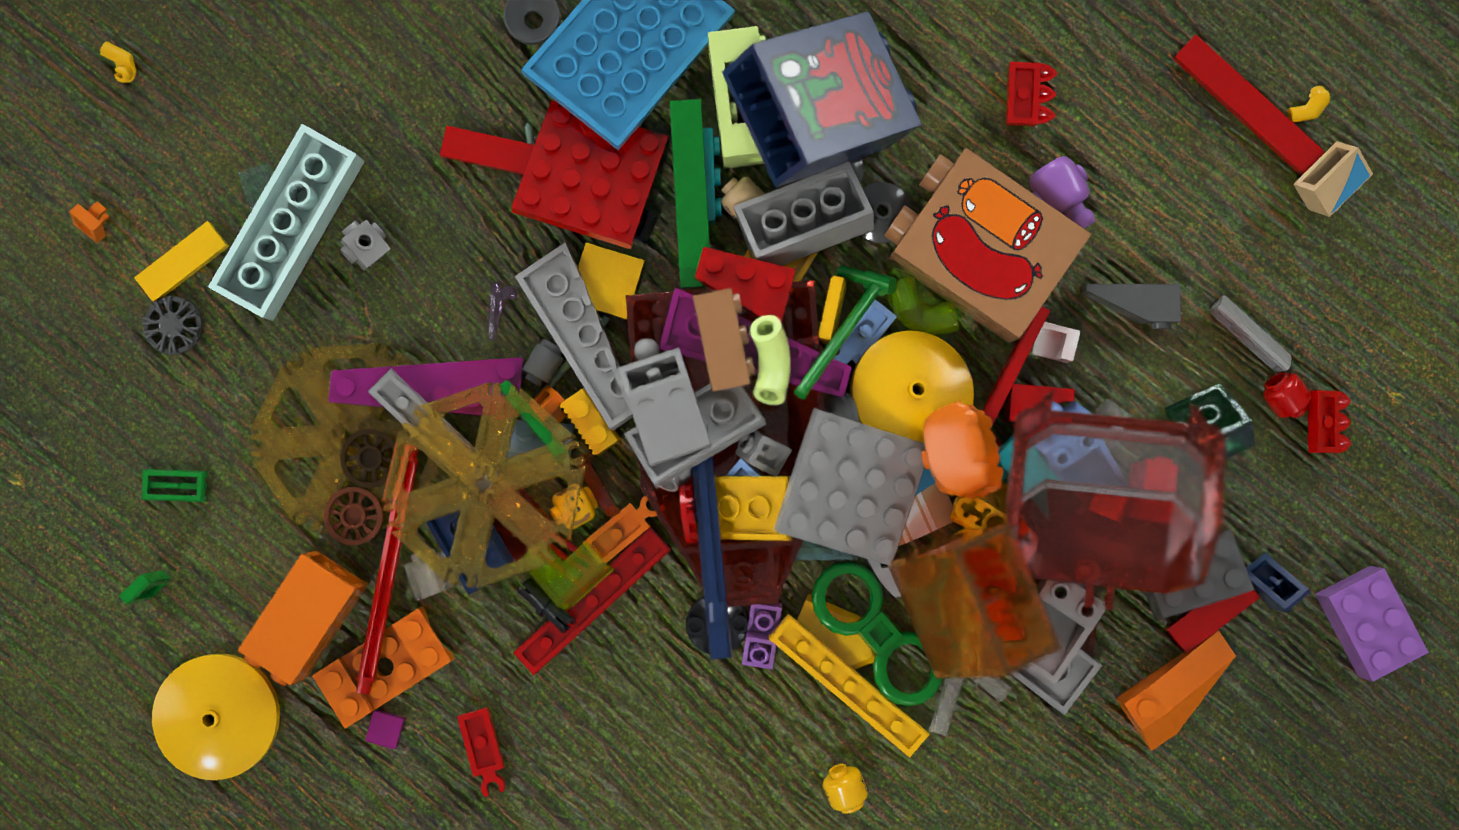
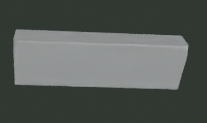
[1208,295,1292,372]

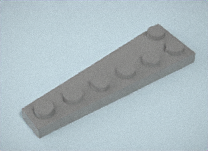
[515,243,633,430]

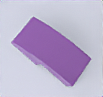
[742,598,782,669]

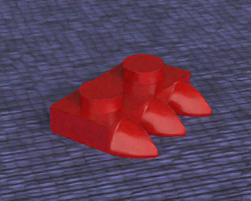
[1005,61,1057,127]
[1307,390,1351,453]

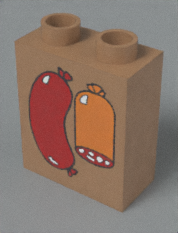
[884,148,1091,343]

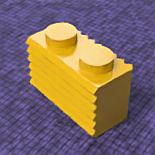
[560,388,622,455]

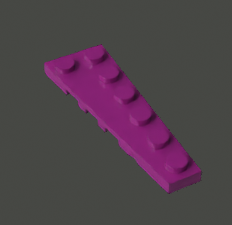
[659,288,852,397]
[328,357,523,419]

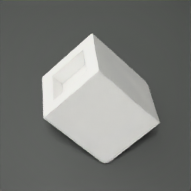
[1031,322,1080,363]

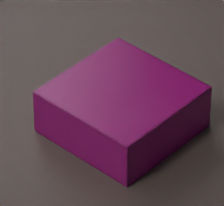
[365,709,406,750]

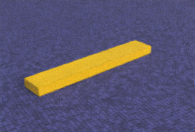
[768,614,930,758]

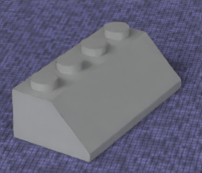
[734,162,874,266]

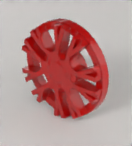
[679,484,699,544]

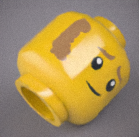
[549,484,598,530]

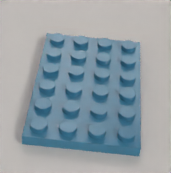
[521,0,735,150]

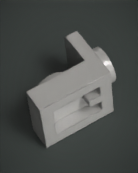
[735,430,792,476]

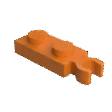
[582,493,664,566]

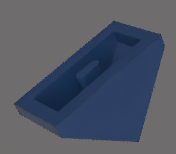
[1246,553,1310,612]

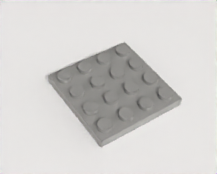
[774,408,925,566]

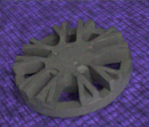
[142,296,203,354]

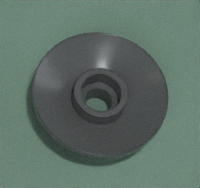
[861,182,912,244]

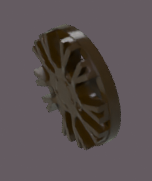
[340,429,400,488]

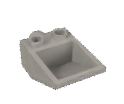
[618,338,711,466]
[1002,560,1109,685]

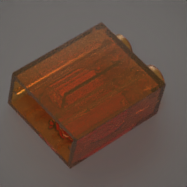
[888,523,1062,679]

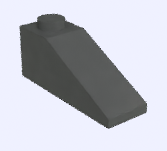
[1080,284,1181,330]

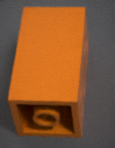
[237,551,369,686]

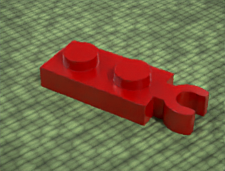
[457,706,506,797]

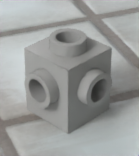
[340,219,391,271]

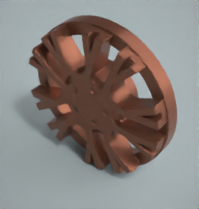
[324,487,384,545]

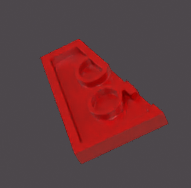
[695,247,795,324]

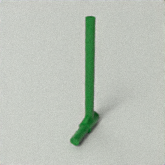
[794,265,897,399]

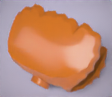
[922,400,1004,499]

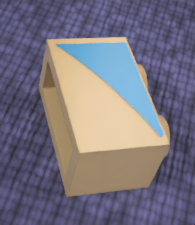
[1293,141,1373,217]

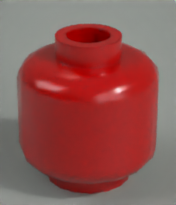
[1263,372,1312,418]

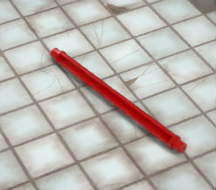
[356,444,419,694]

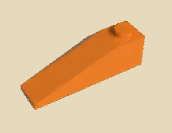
[1115,630,1236,751]

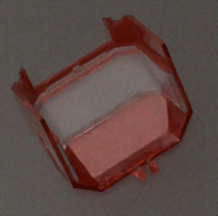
[1004,390,1226,610]

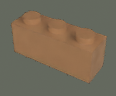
[693,288,755,392]

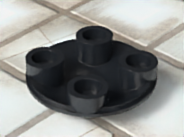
[686,595,748,654]

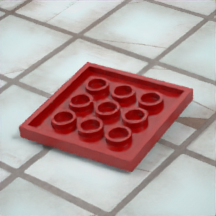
[511,100,669,249]

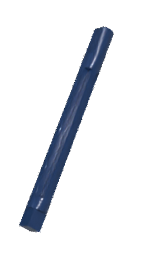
[692,456,733,660]

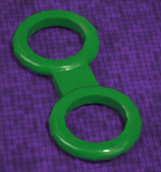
[812,561,944,706]

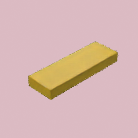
[134,221,230,302]

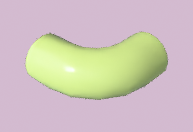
[750,315,791,405]

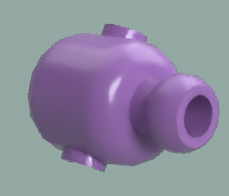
[1029,156,1095,229]

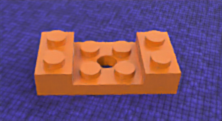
[312,606,456,729]

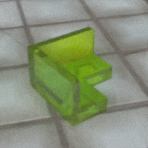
[519,539,614,611]

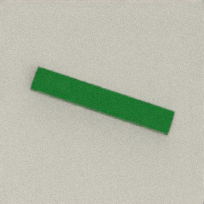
[670,99,710,289]

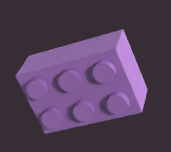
[1315,566,1429,681]

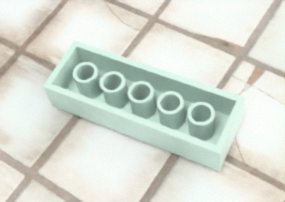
[208,124,365,321]

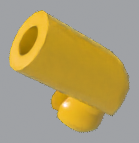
[100,41,137,83]
[1287,86,1330,123]

